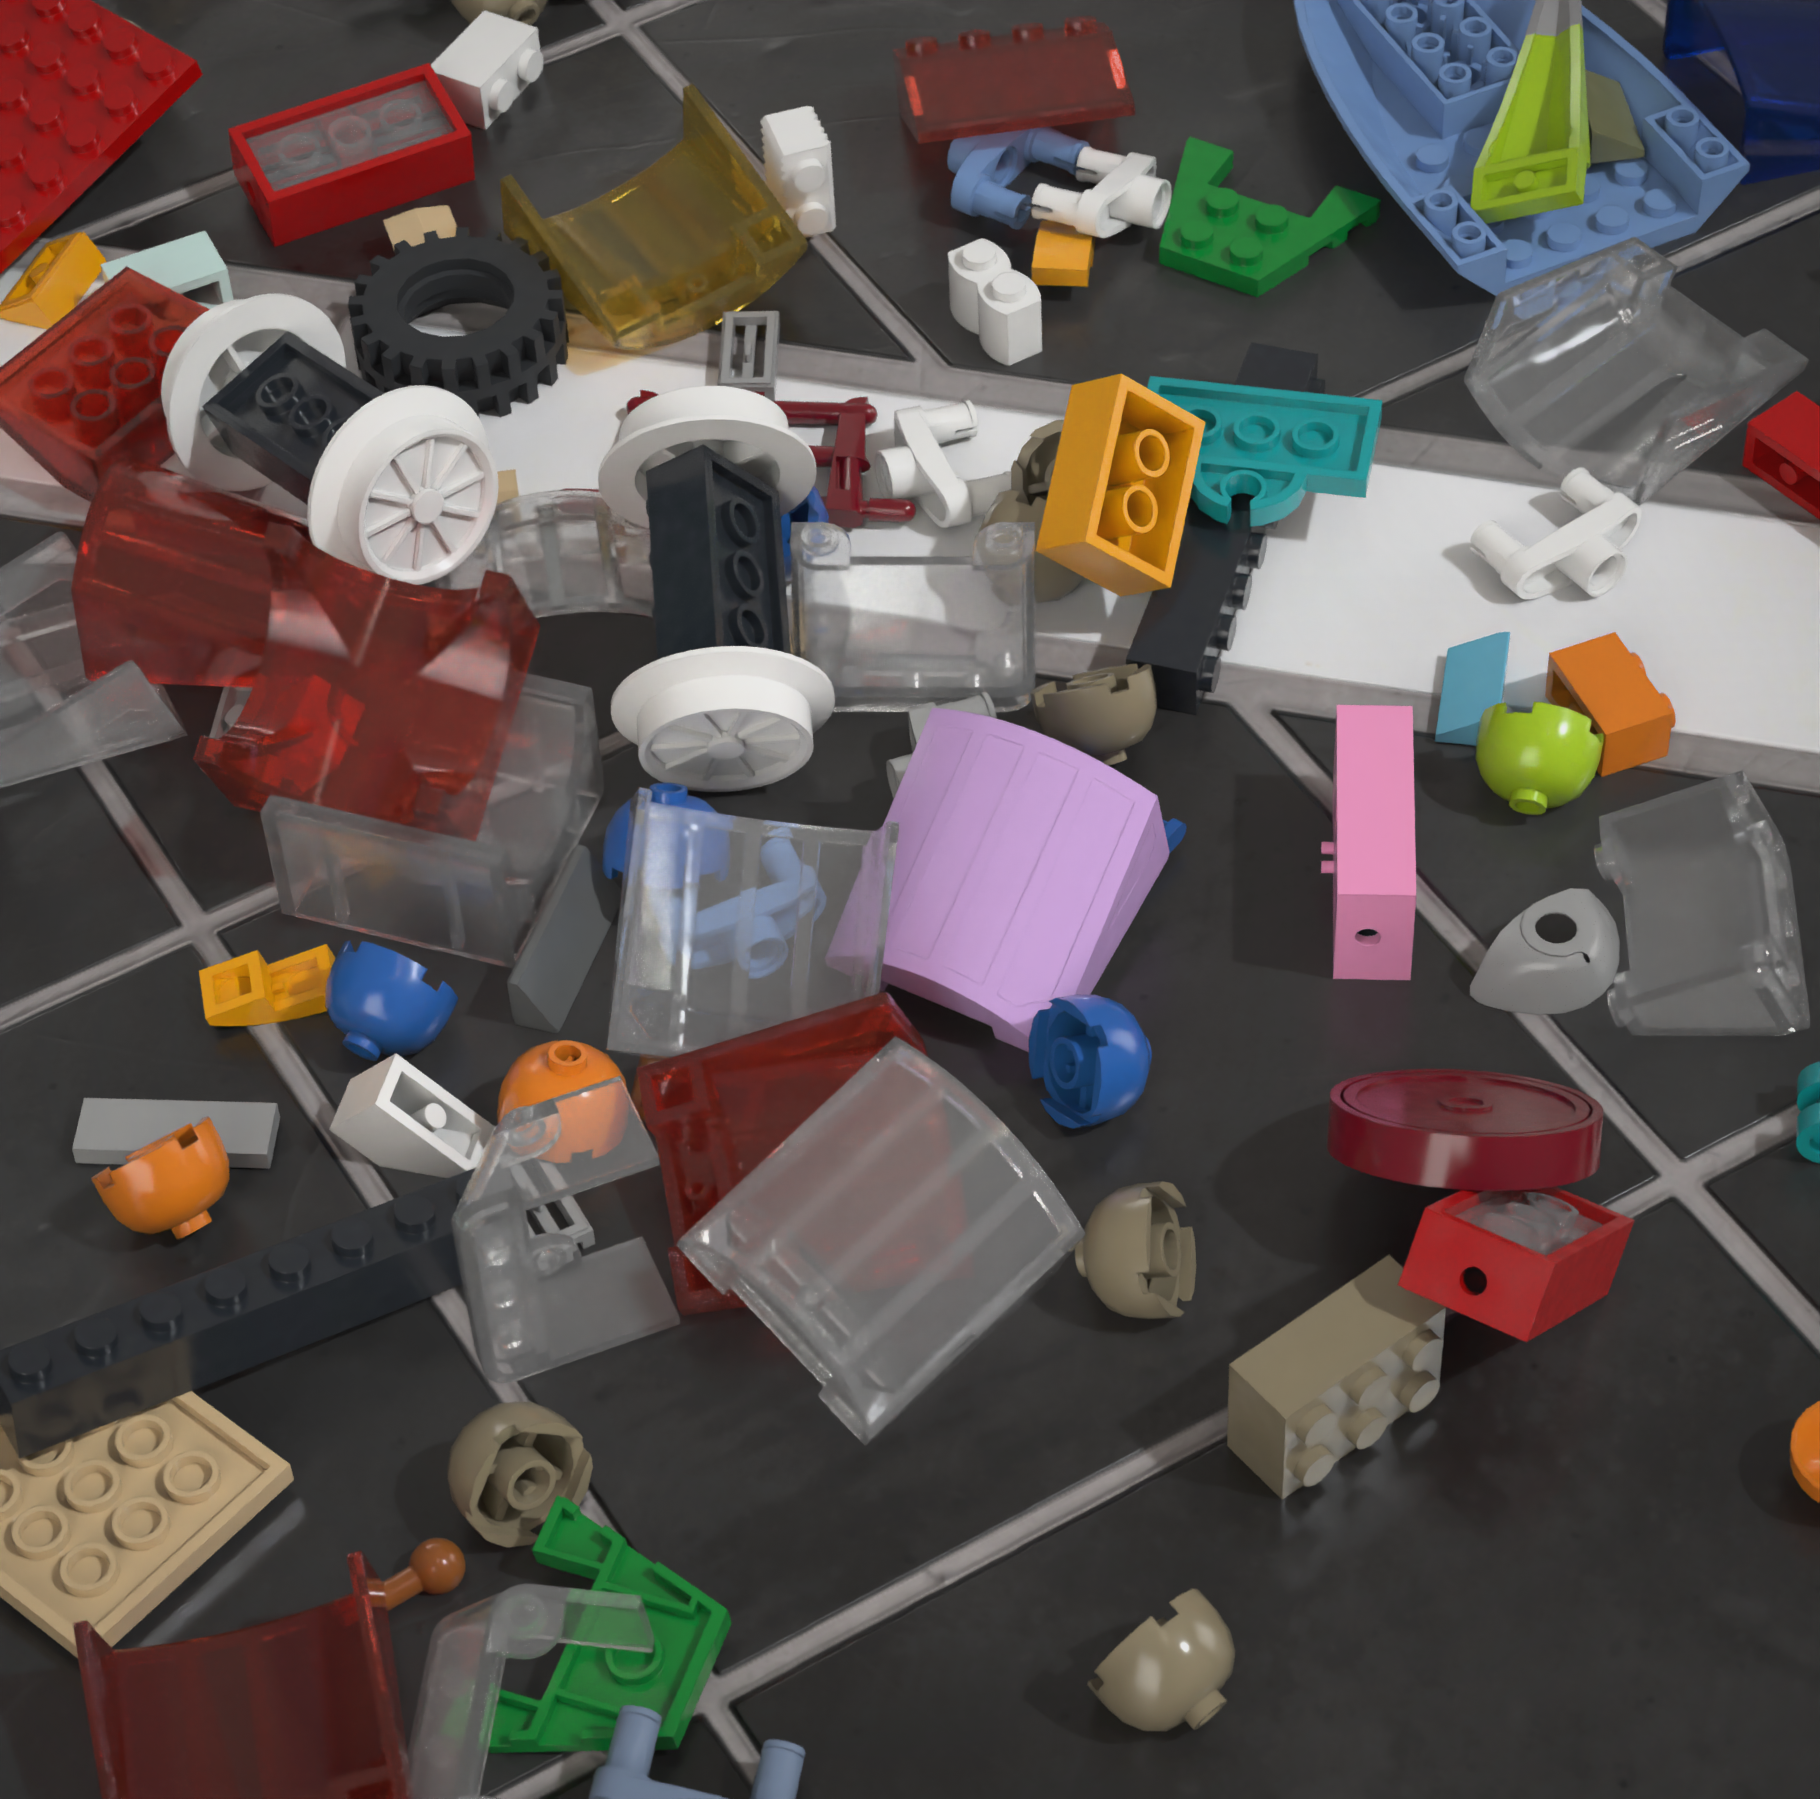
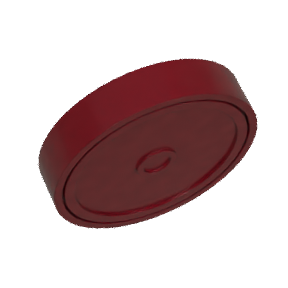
[1327,1069,1603,1191]

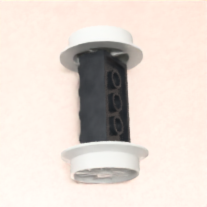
[161,293,498,589]
[598,386,835,792]

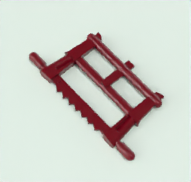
[555,390,916,528]

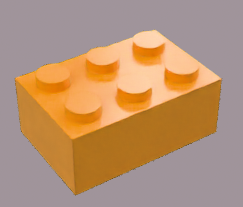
[1036,373,1206,597]

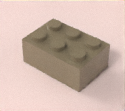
[1227,1255,1446,1500]

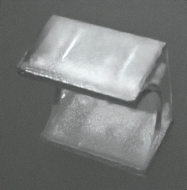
[260,637,605,968]

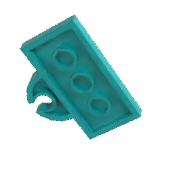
[1147,376,1383,527]

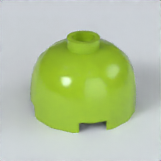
[1475,702,1604,815]

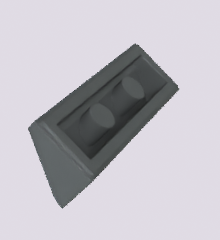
[507,844,623,1033]

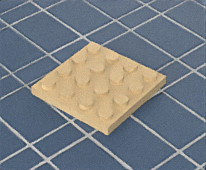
[0,1391,294,1668]

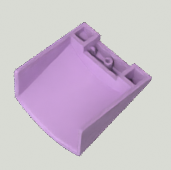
[826,708,1170,1052]

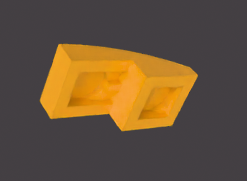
[1032,220,1096,287]
[199,944,336,1026]

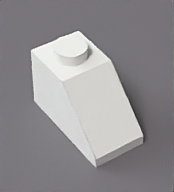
[329,1054,495,1178]

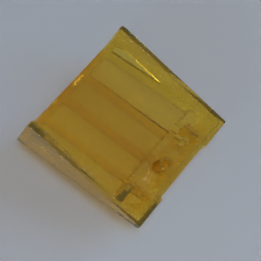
[500,84,808,350]

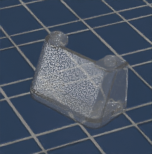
[790,522,1038,712]
[1594,770,1810,1036]

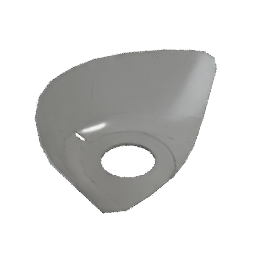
[1470,888,1620,1015]

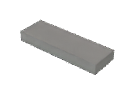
[72,1098,280,1169]

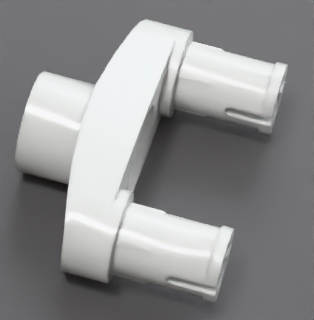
[1032,146,1171,238]
[875,400,1011,528]
[1470,467,1642,600]

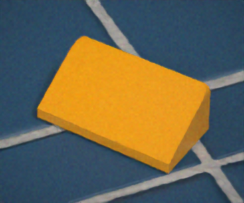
[0,232,106,330]

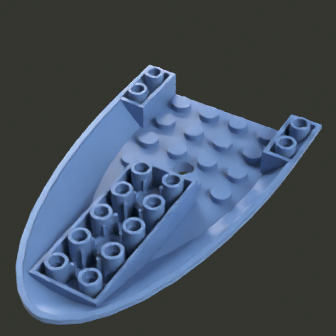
[1293,0,1750,300]

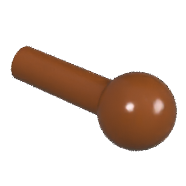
[338,1538,466,1632]

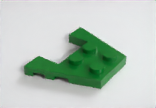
[1159,137,1380,297]
[446,1495,732,1754]

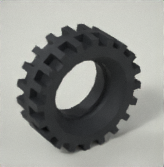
[348,227,569,417]

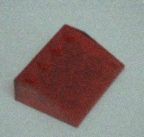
[892,16,1136,144]
[0,266,209,511]

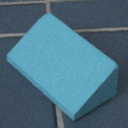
[1435,632,1510,746]

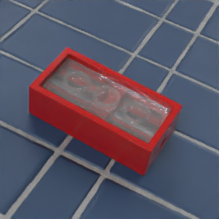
[228,63,475,247]
[1397,1187,1635,1342]

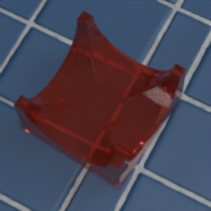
[193,522,541,860]

